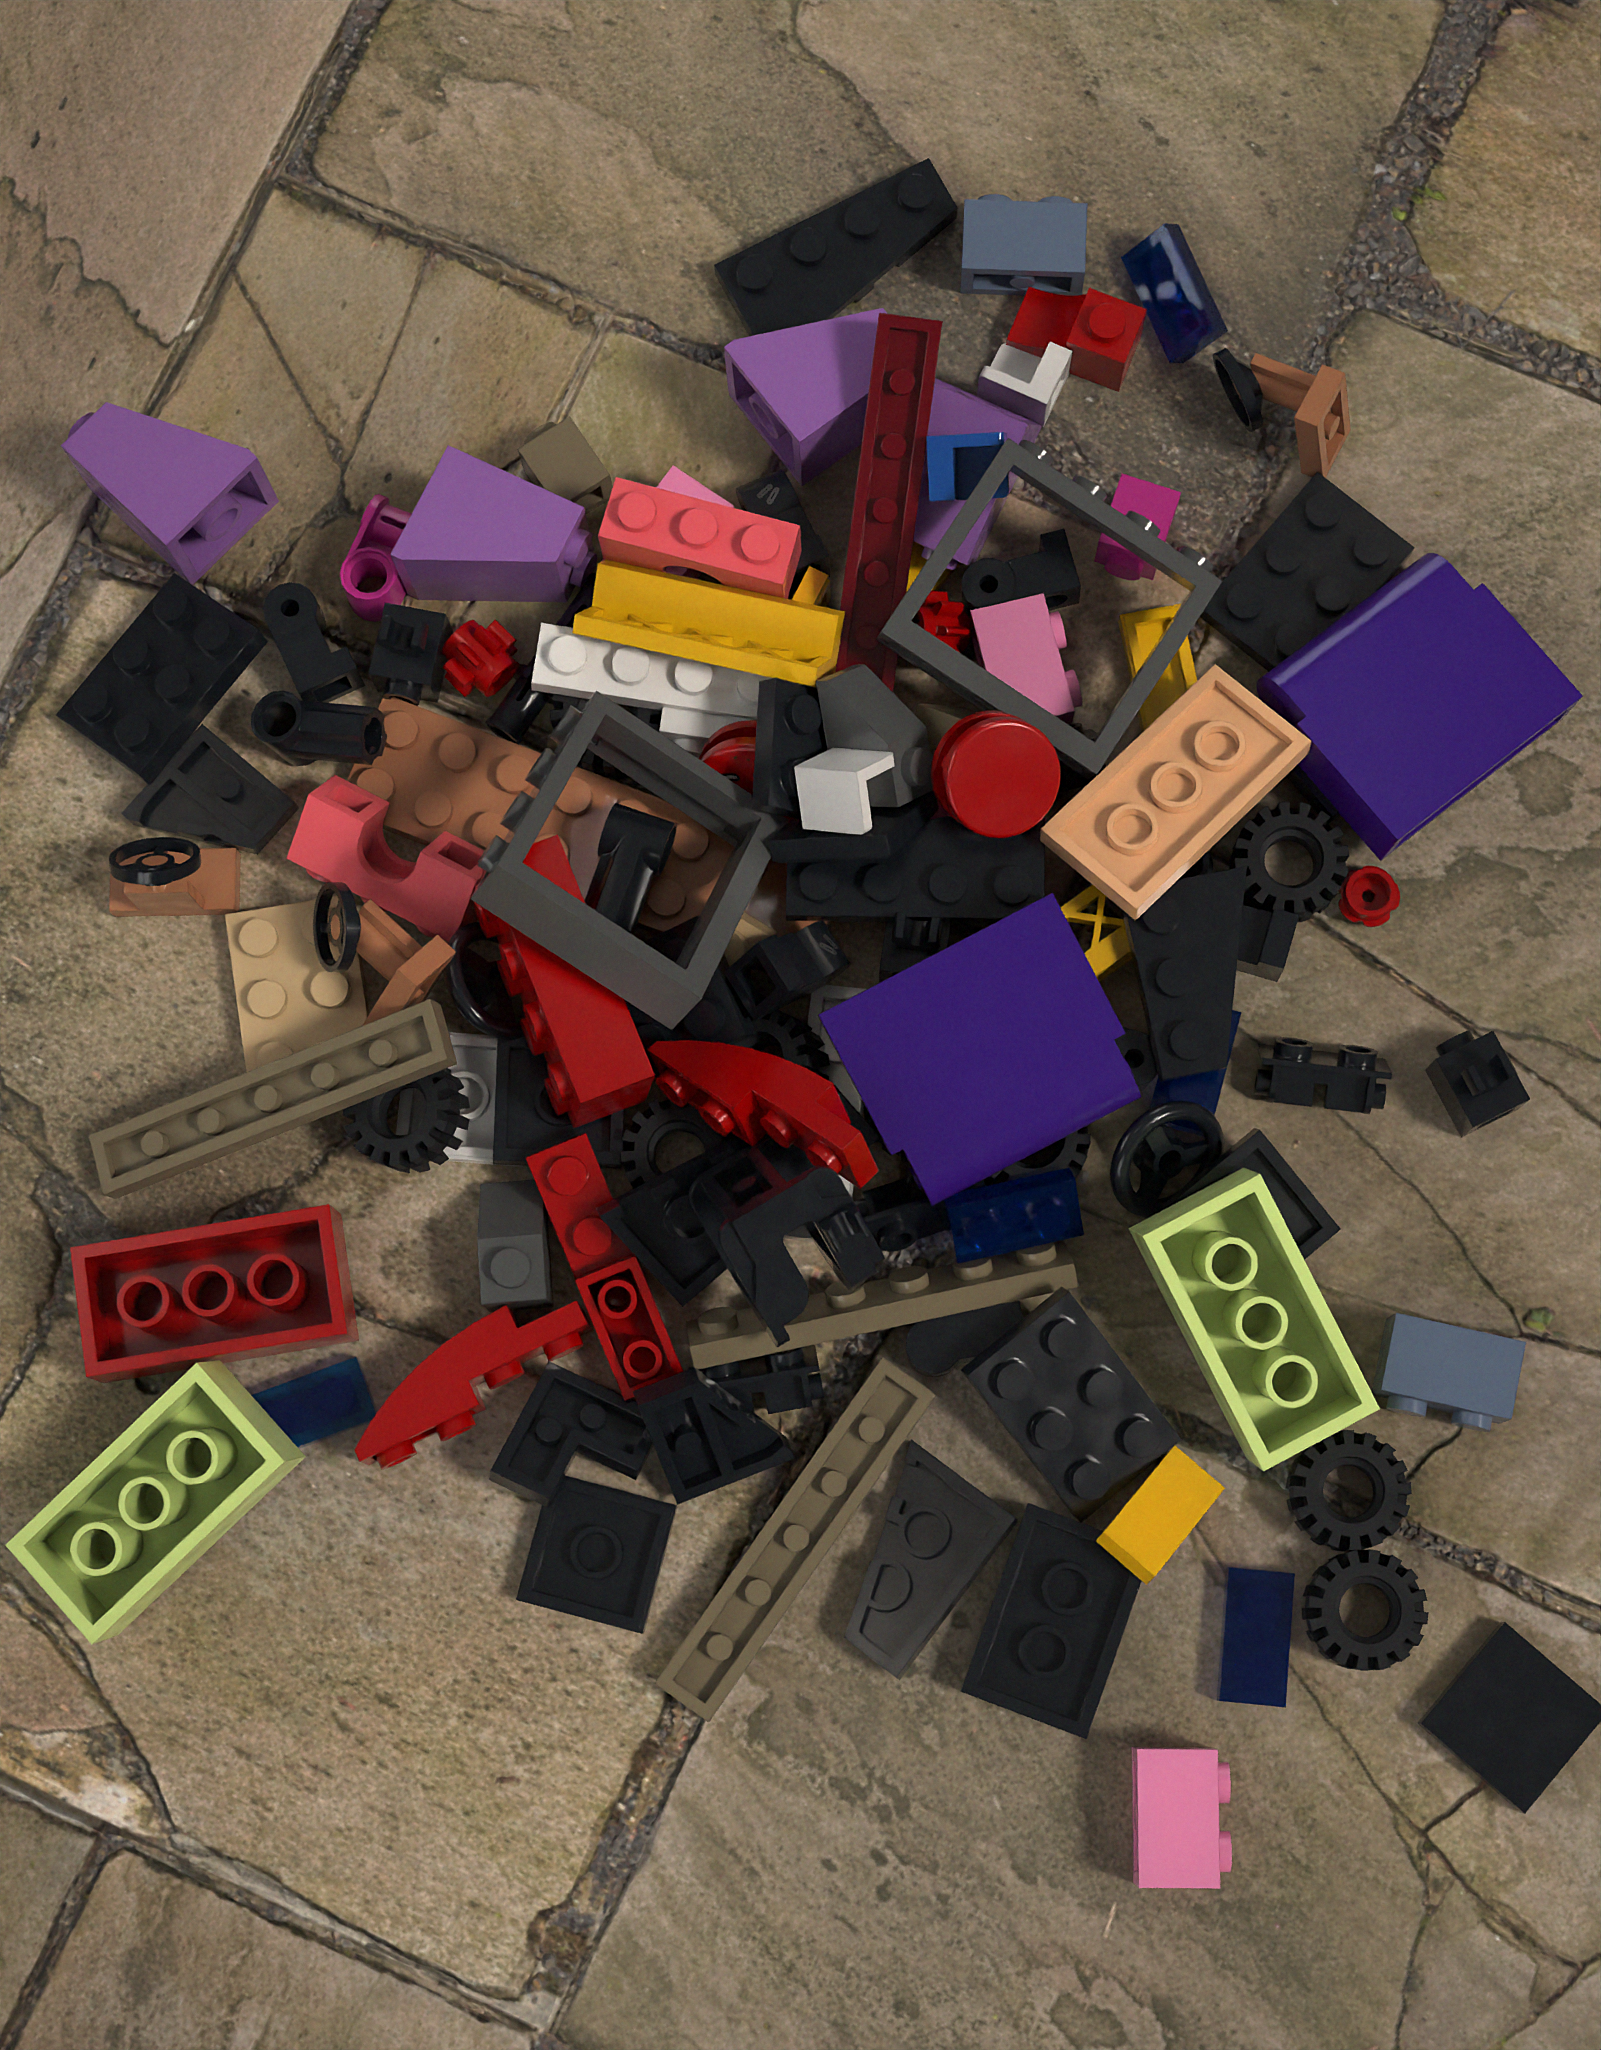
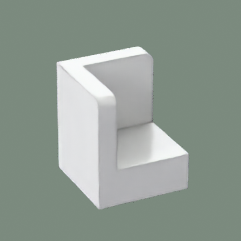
[977,342,1073,427]
[794,748,895,835]

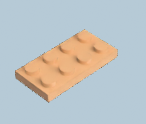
[1040,664,1311,921]

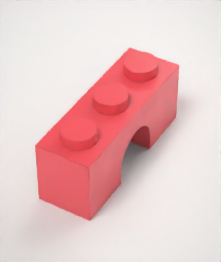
[598,477,802,599]
[286,775,484,942]

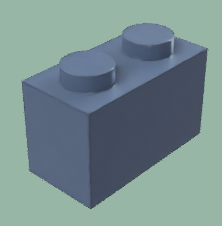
[960,194,1088,296]
[1372,1313,1526,1432]

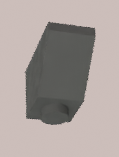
[816,664,933,807]
[477,1179,554,1312]

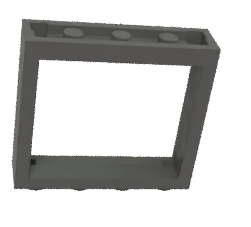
[876,438,1222,780]
[471,690,789,1030]

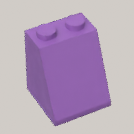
[724,308,887,486]
[913,378,1042,570]
[61,402,279,585]
[390,445,597,602]

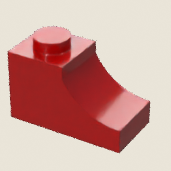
[1006,287,1147,392]

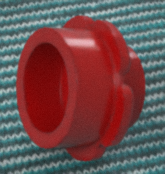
[1338,866,1400,927]

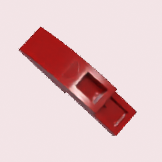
[648,1040,879,1189]
[526,1132,683,1401]
[354,1300,593,1470]

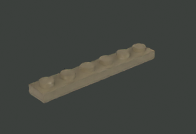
[89,999,457,1199]
[686,1238,1078,1370]
[655,1357,936,1722]

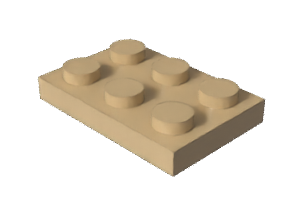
[225,896,370,1072]

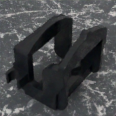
[688,1134,885,1347]

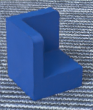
[926,432,1009,502]

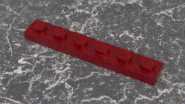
[835,313,943,692]

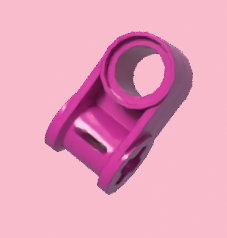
[340,494,412,622]

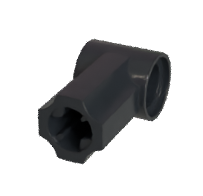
[251,690,387,766]
[584,803,677,935]

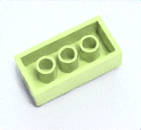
[1128,1168,1380,1472]
[5,1360,306,1644]

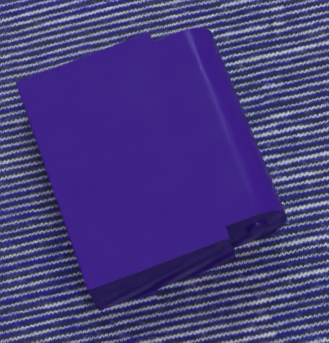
[1256,553,1583,861]
[818,893,1141,1206]

